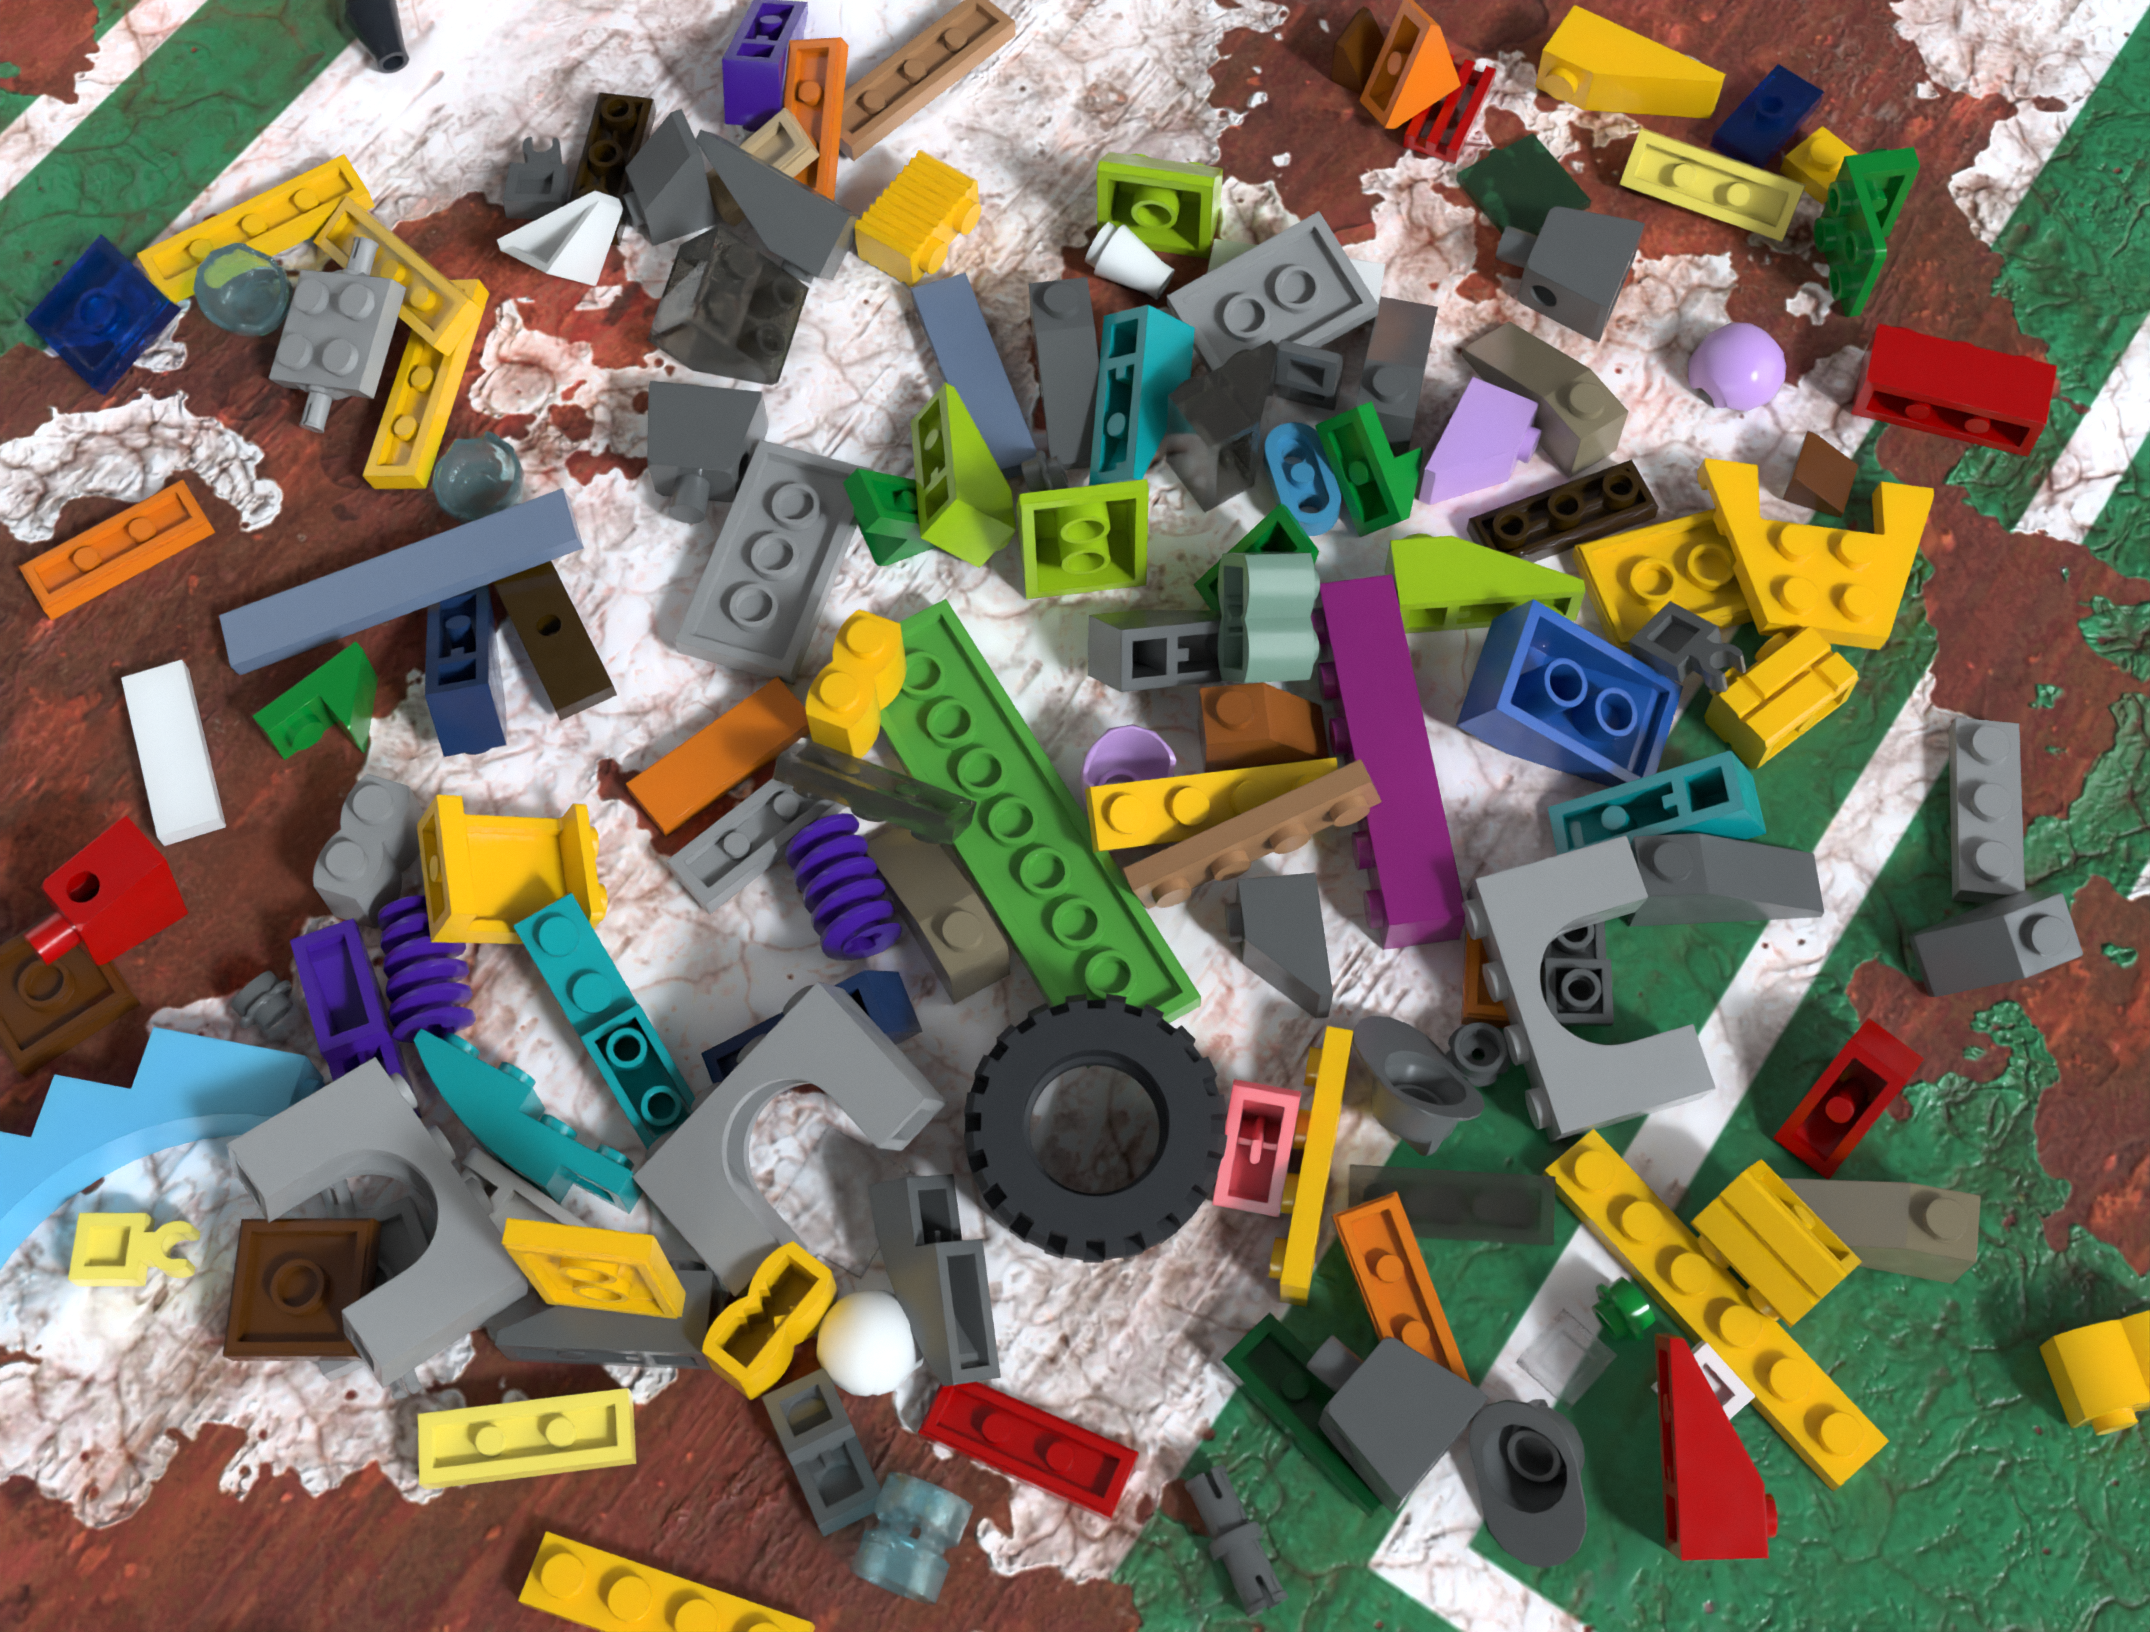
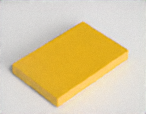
[1572,508,1754,655]
[501,1218,686,1319]

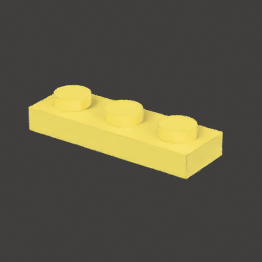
[1619,128,1806,242]
[418,1388,636,1490]

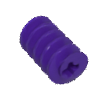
[785,813,902,961]
[377,895,476,1043]

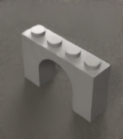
[1462,836,1716,1143]
[632,981,948,1297]
[227,1057,528,1389]

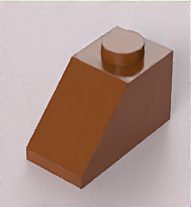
[1197,682,1329,773]

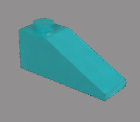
[1089,305,1195,486]
[1547,750,1766,855]

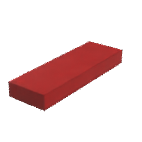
[918,1382,1139,1522]

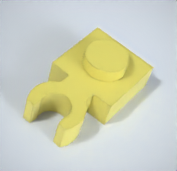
[68,1213,200,1286]

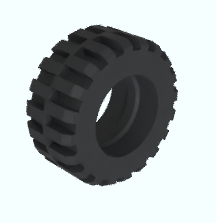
[964,993,1228,1263]

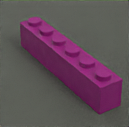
[1310,574,1465,950]

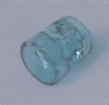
[849,1472,973,1605]

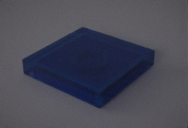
[24,234,182,396]

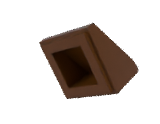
[1331,6,1385,95]
[1783,431,1858,518]

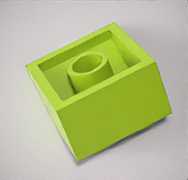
[1097,152,1223,259]

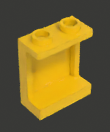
[417,795,608,944]

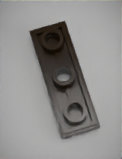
[568,92,656,246]
[1466,459,1659,563]
[493,561,617,721]

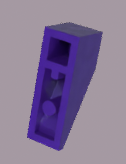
[722,0,808,132]

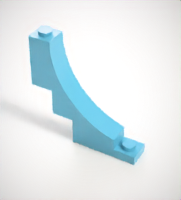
[0,1027,325,1269]

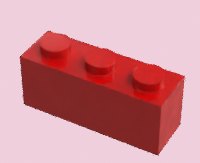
[1851,323,2057,457]

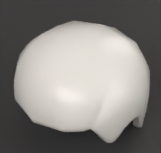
[816,1289,925,1396]

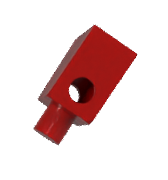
[22,815,189,966]

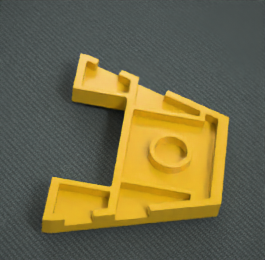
[1697,458,1934,650]

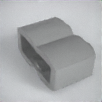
[313,774,424,929]

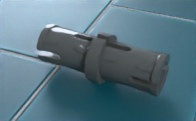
[1184,1465,1289,1618]

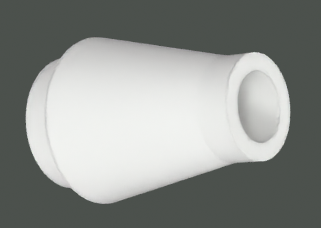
[1085,222,1175,300]

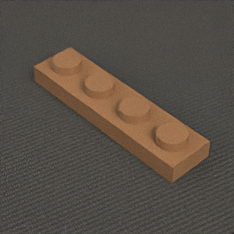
[839,0,1016,161]
[1123,759,1382,909]

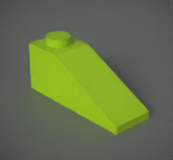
[910,382,1016,568]
[1385,533,1586,634]

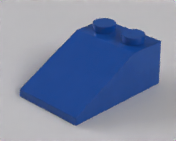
[1456,599,1683,787]

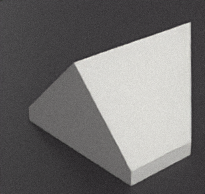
[497,191,623,286]

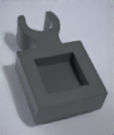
[503,137,569,220]
[1629,601,1746,692]

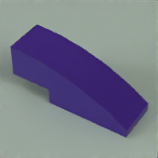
[290,918,422,1119]

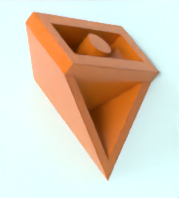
[1359,0,1461,129]

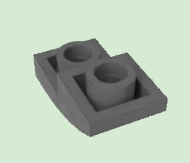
[1540,921,1614,1026]

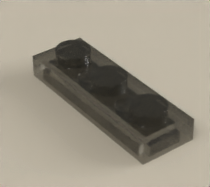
[773,737,977,845]
[1346,1164,1555,1247]

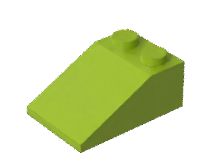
[1016,479,1149,600]

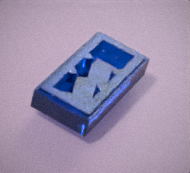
[1710,64,1825,169]

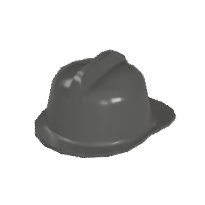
[1352,1016,1485,1156]
[1468,1399,1587,1568]

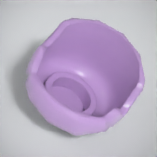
[1688,322,1786,411]
[1080,724,1176,806]

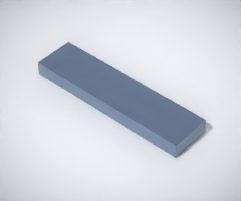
[911,272,1037,480]

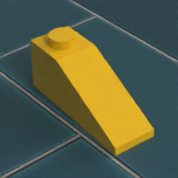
[1535,5,1726,119]

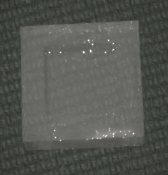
[1516,1308,1617,1410]

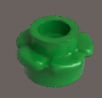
[1591,1277,1655,1342]

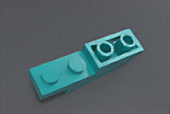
[513,892,696,1150]
[413,1029,644,1214]

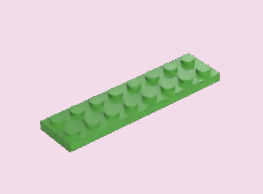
[880,599,1201,1069]

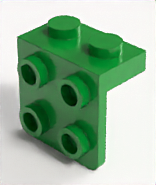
[1813,147,1920,318]

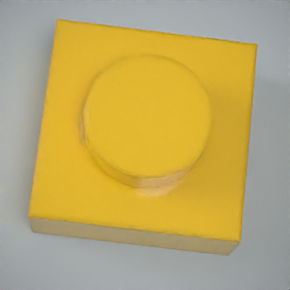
[1780,126,1858,204]

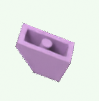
[1419,377,1542,505]

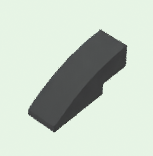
[868,1174,1001,1386]

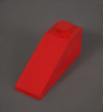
[1655,1333,1778,1561]

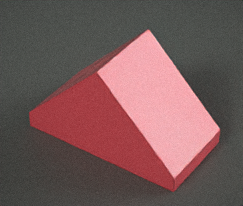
[1212,1079,1301,1217]

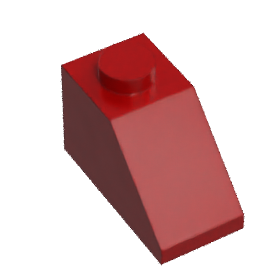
[1773,1018,1924,1180]

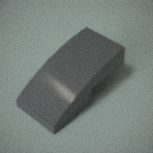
[1275,340,1343,411]
[762,1367,888,1537]

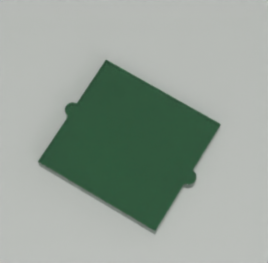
[1456,133,1592,236]

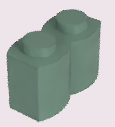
[1218,552,1320,683]

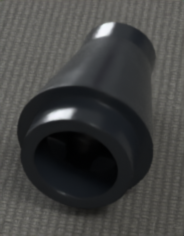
[344,0,409,73]

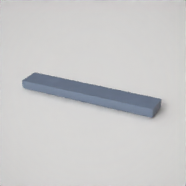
[219,488,584,675]

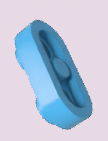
[1263,422,1341,536]

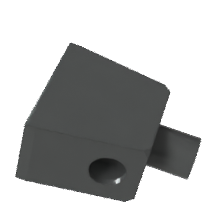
[1495,206,1645,342]
[647,381,769,524]
[1306,1335,1489,1514]

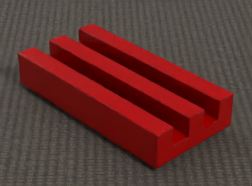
[1403,54,1497,164]

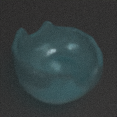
[193,243,293,338]
[431,431,526,525]

